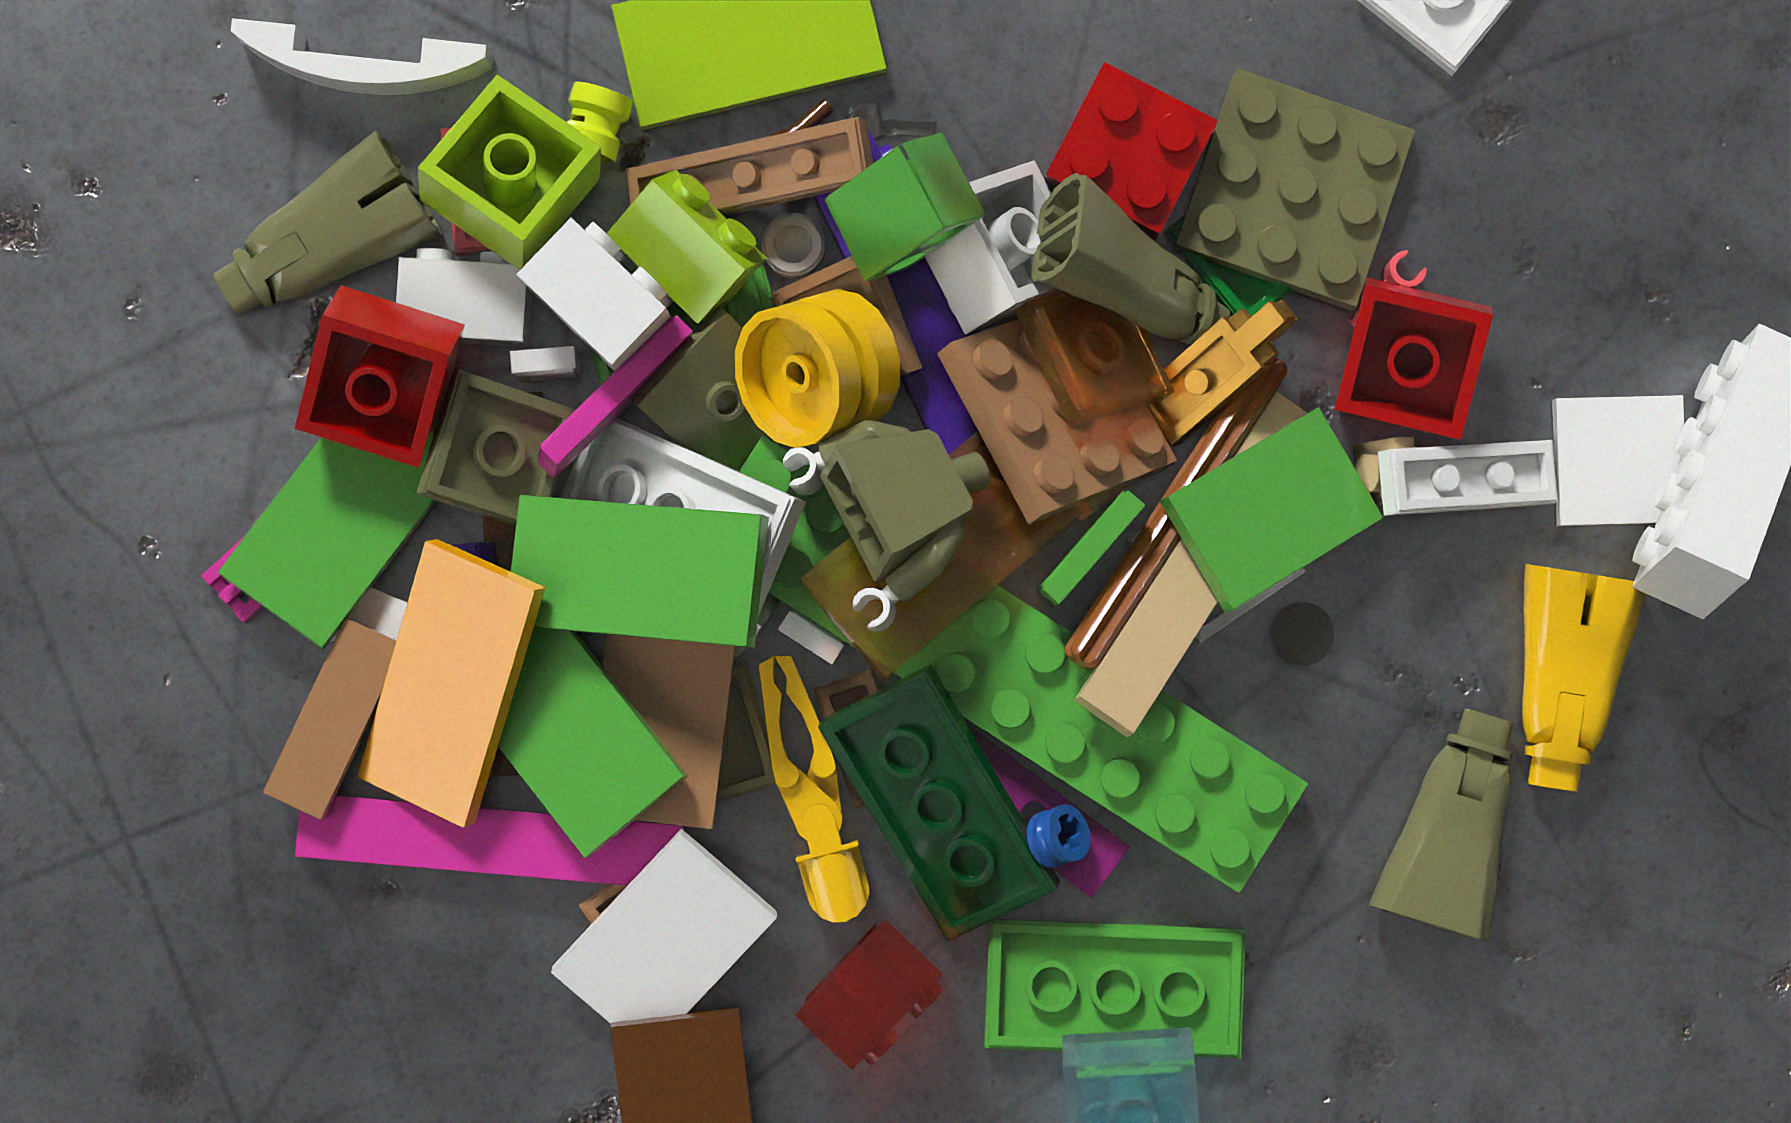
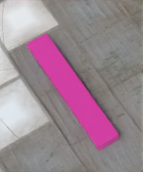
[295,795,684,885]

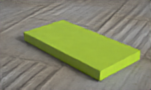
[611,0,887,131]

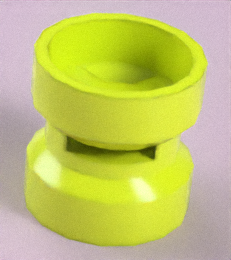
[567,82,634,163]

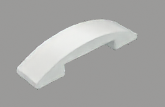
[231,18,494,95]

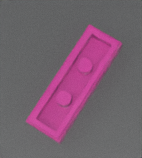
[538,315,693,479]

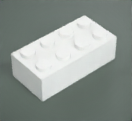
[1632,324,1791,619]

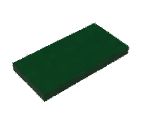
[818,664,1061,942]

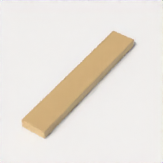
[1074,391,1307,738]

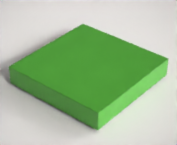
[1036,490,1145,608]

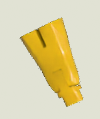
[1522,564,1646,792]

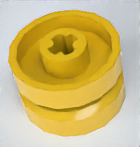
[735,289,900,448]

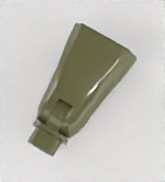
[213,130,443,317]
[1031,173,1230,345]
[1368,709,1513,943]

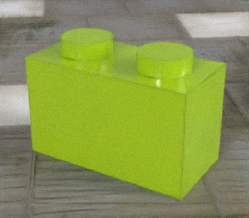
[607,169,767,324]

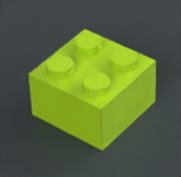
[418,74,601,270]

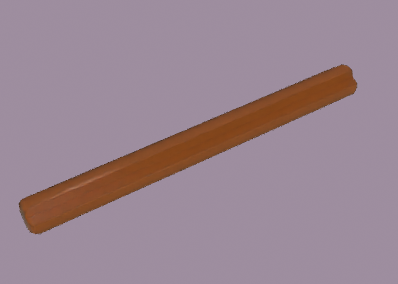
[1065,357,1287,670]

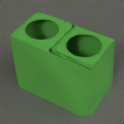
[825,132,985,281]

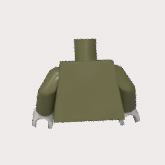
[783,420,990,631]

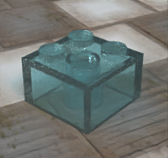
[1063,1027,1199,1123]

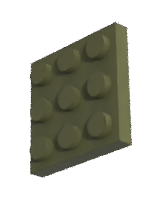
[1173,67,1415,311]

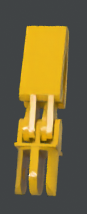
[759,656,870,923]

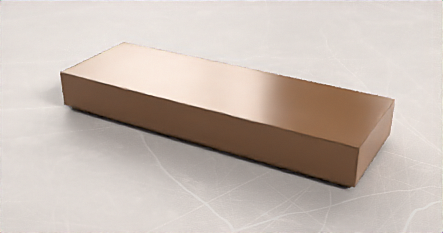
[262,618,397,820]

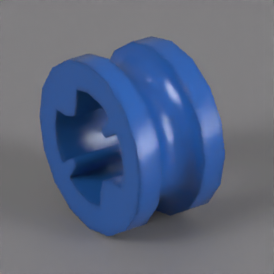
[1027,804,1091,868]

